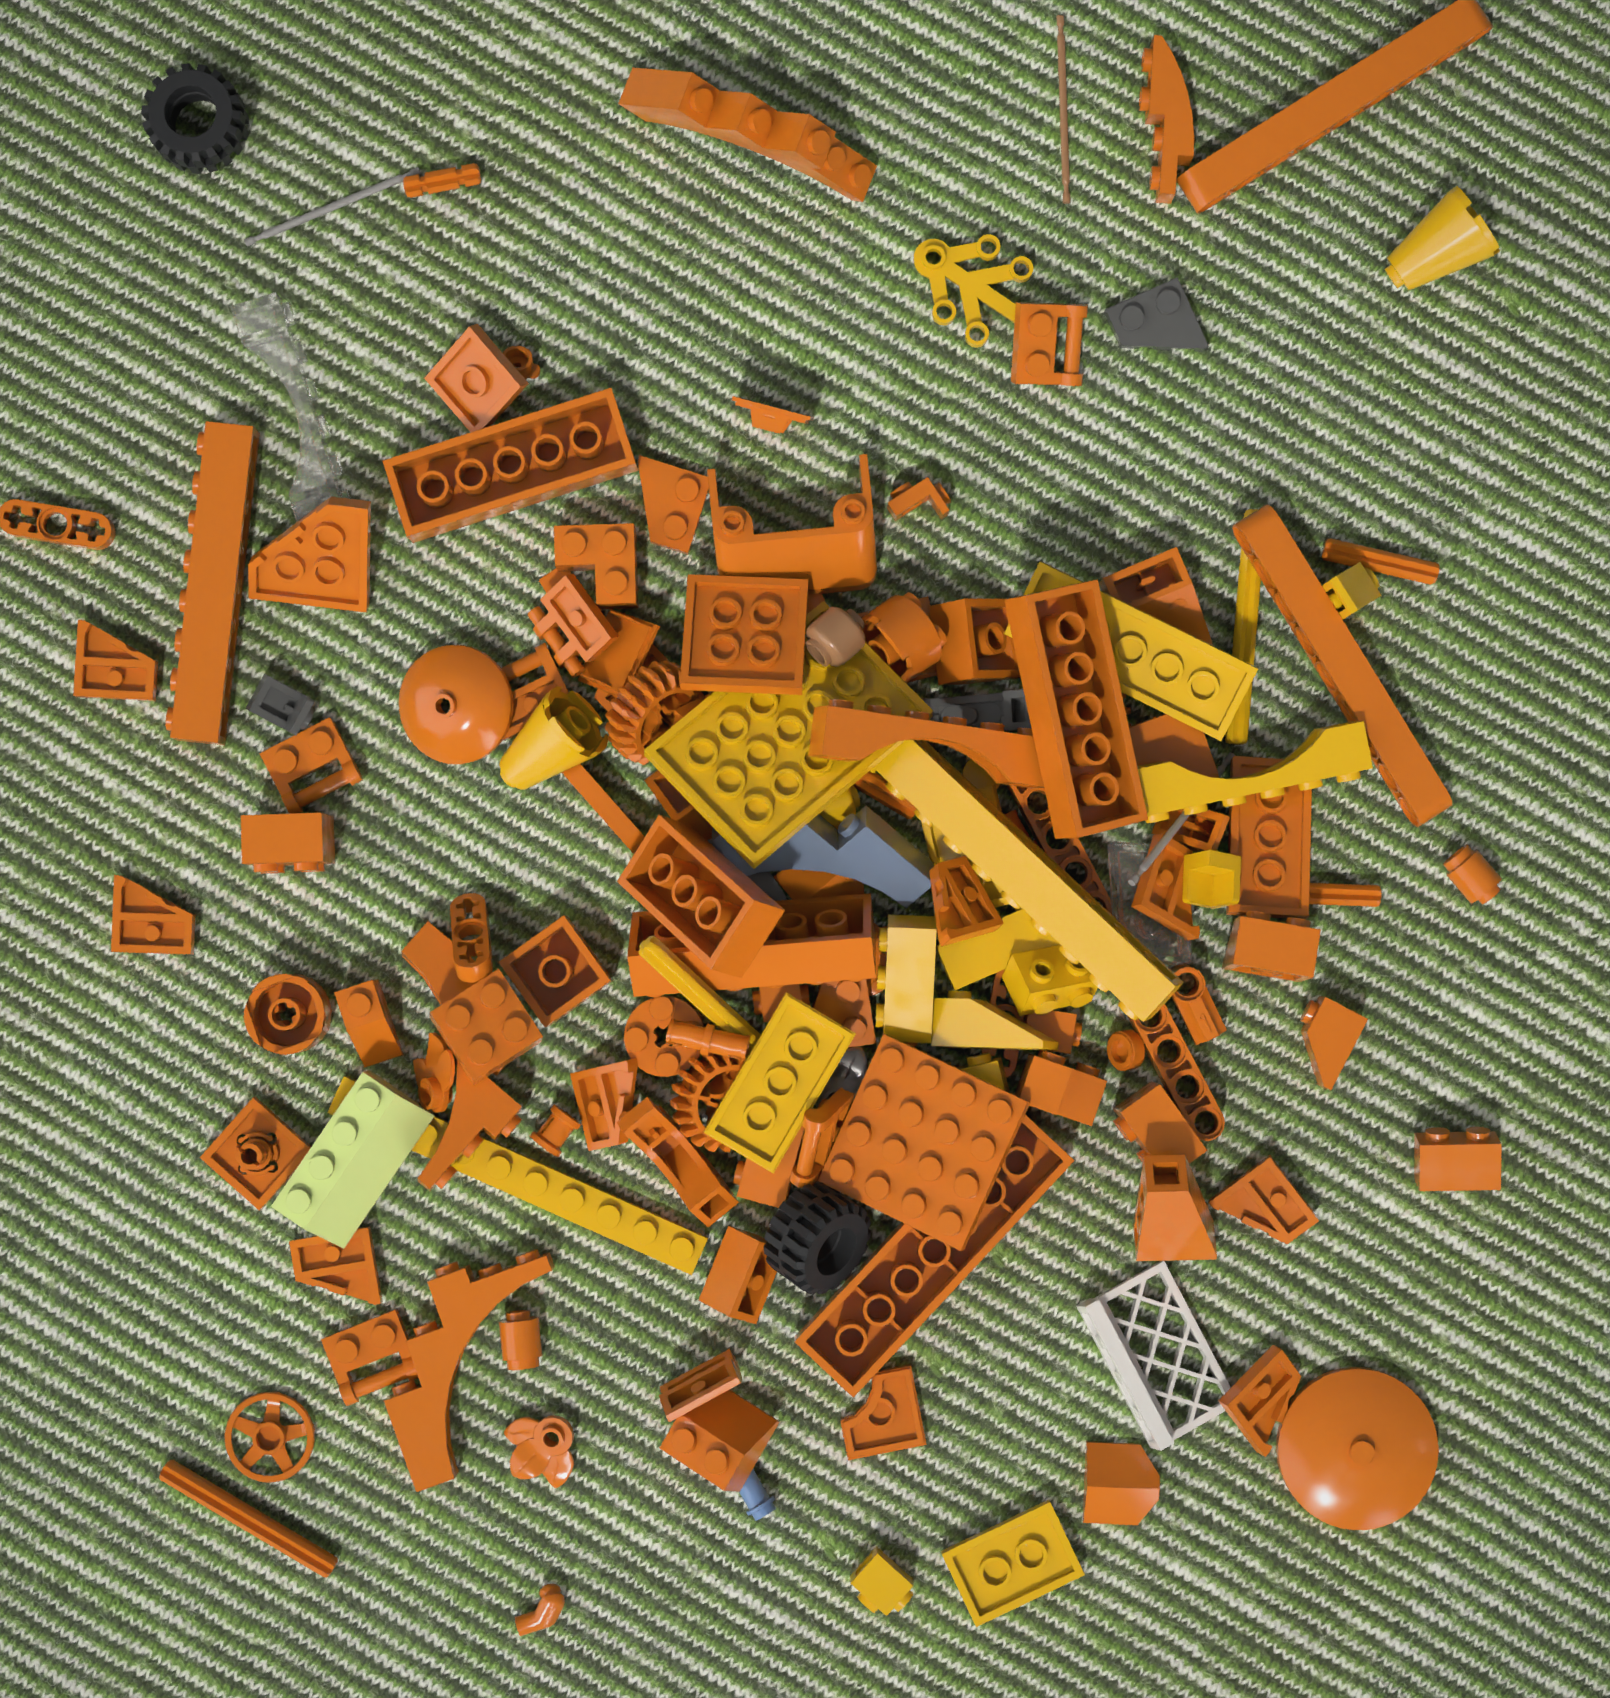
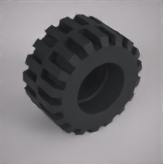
[141,63,249,174]
[763,1182,871,1295]

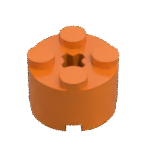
[861,592,947,684]
[244,974,332,1055]
[624,996,705,1077]

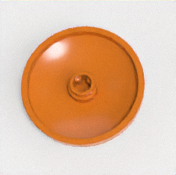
[1276,1367,1439,1530]

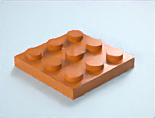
[680,574,808,695]

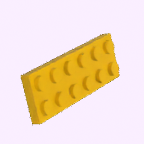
[1004,561,1258,741]

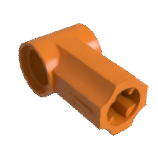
[1170,964,1227,1045]

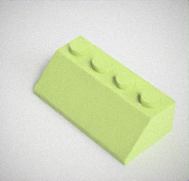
[271,1070,435,1249]

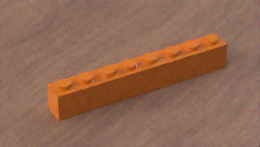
[166,421,260,745]

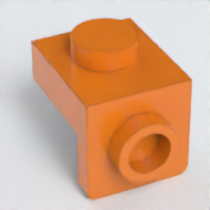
[887,477,951,521]

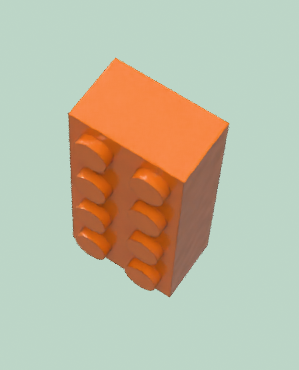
[617,815,785,979]

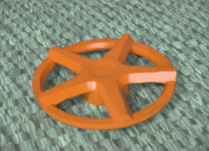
[225,1391,315,1483]

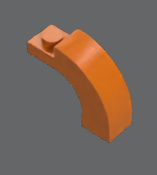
[616,1097,739,1228]

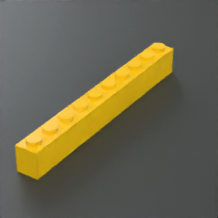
[870,740,1184,1022]

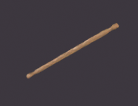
[1056,15,1071,204]

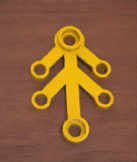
[913,234,1033,348]

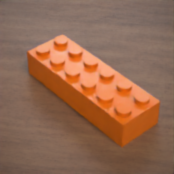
[383,388,638,543]
[1004,579,1148,839]
[627,893,876,997]

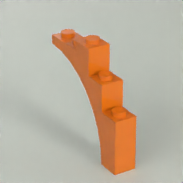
[618,67,877,202]
[401,921,522,1191]
[384,1249,555,1492]

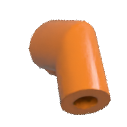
[515,1584,565,1636]

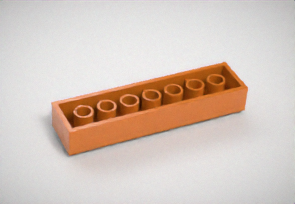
[794,1114,1075,1398]

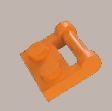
[1011,302,1088,386]
[502,643,569,741]
[259,717,363,814]
[790,1088,854,1188]
[321,1309,418,1406]

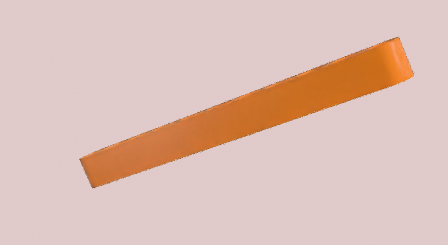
[1007,785,1225,1141]

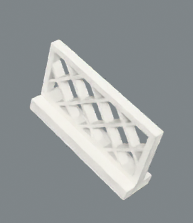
[1076,1261,1231,1451]

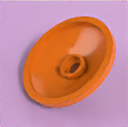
[399,645,514,764]

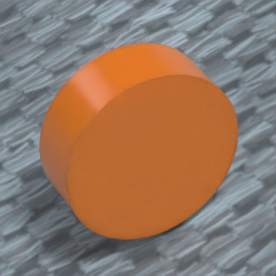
[1107,1030,1145,1071]

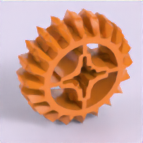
[604,659,705,765]
[669,1053,748,1153]

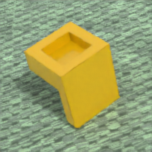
[1182,850,1241,909]

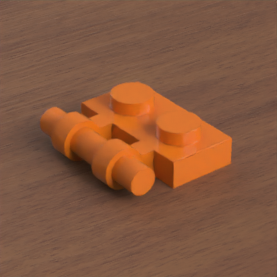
[527,574,619,678]

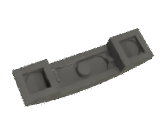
[921,689,1032,733]

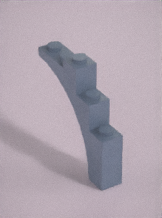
[707,806,934,908]

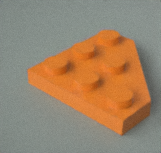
[248,496,371,613]

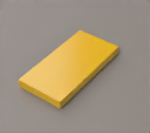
[703,992,856,1174]

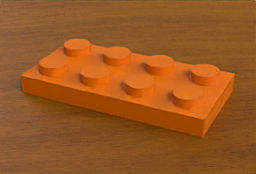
[1226,756,1312,920]

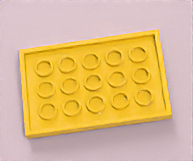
[644,601,934,869]

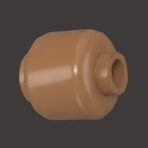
[805,607,865,667]

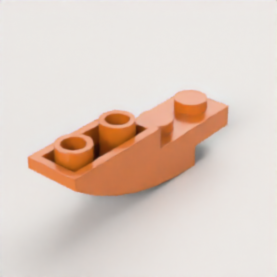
[1139,35,1194,204]

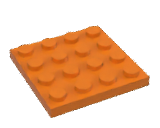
[818,1034,1031,1251]

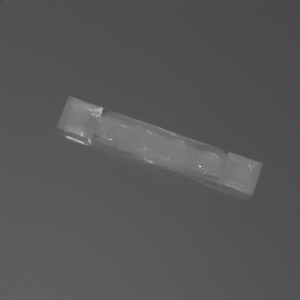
[230,292,351,522]

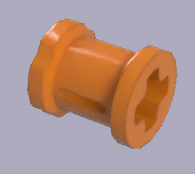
[530,1104,582,1157]

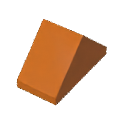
[1151,809,1230,852]

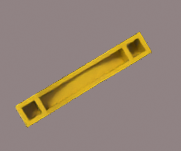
[1137,721,1373,823]

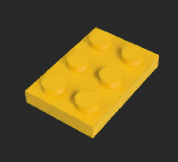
[941,1500,1085,1627]

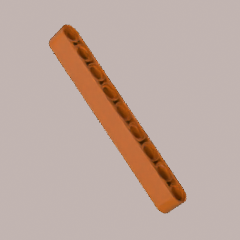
[1176,0,1493,214]
[1232,504,1452,827]

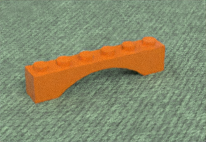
[809,699,1044,789]

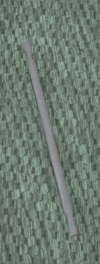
[244,167,421,247]
[1128,752,1235,886]

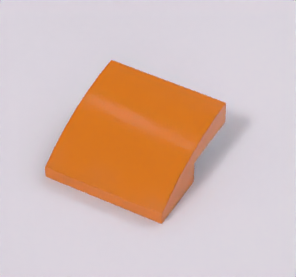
[659,1349,743,1422]

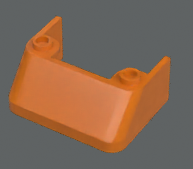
[707,454,877,595]

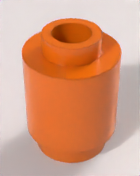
[1443,844,1502,905]
[499,1310,543,1370]

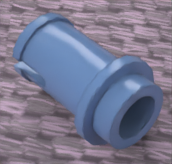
[739,1468,776,1521]

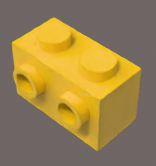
[1002,945,1098,1016]

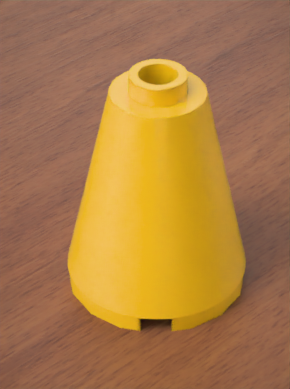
[1384,186,1500,291]
[499,686,608,790]

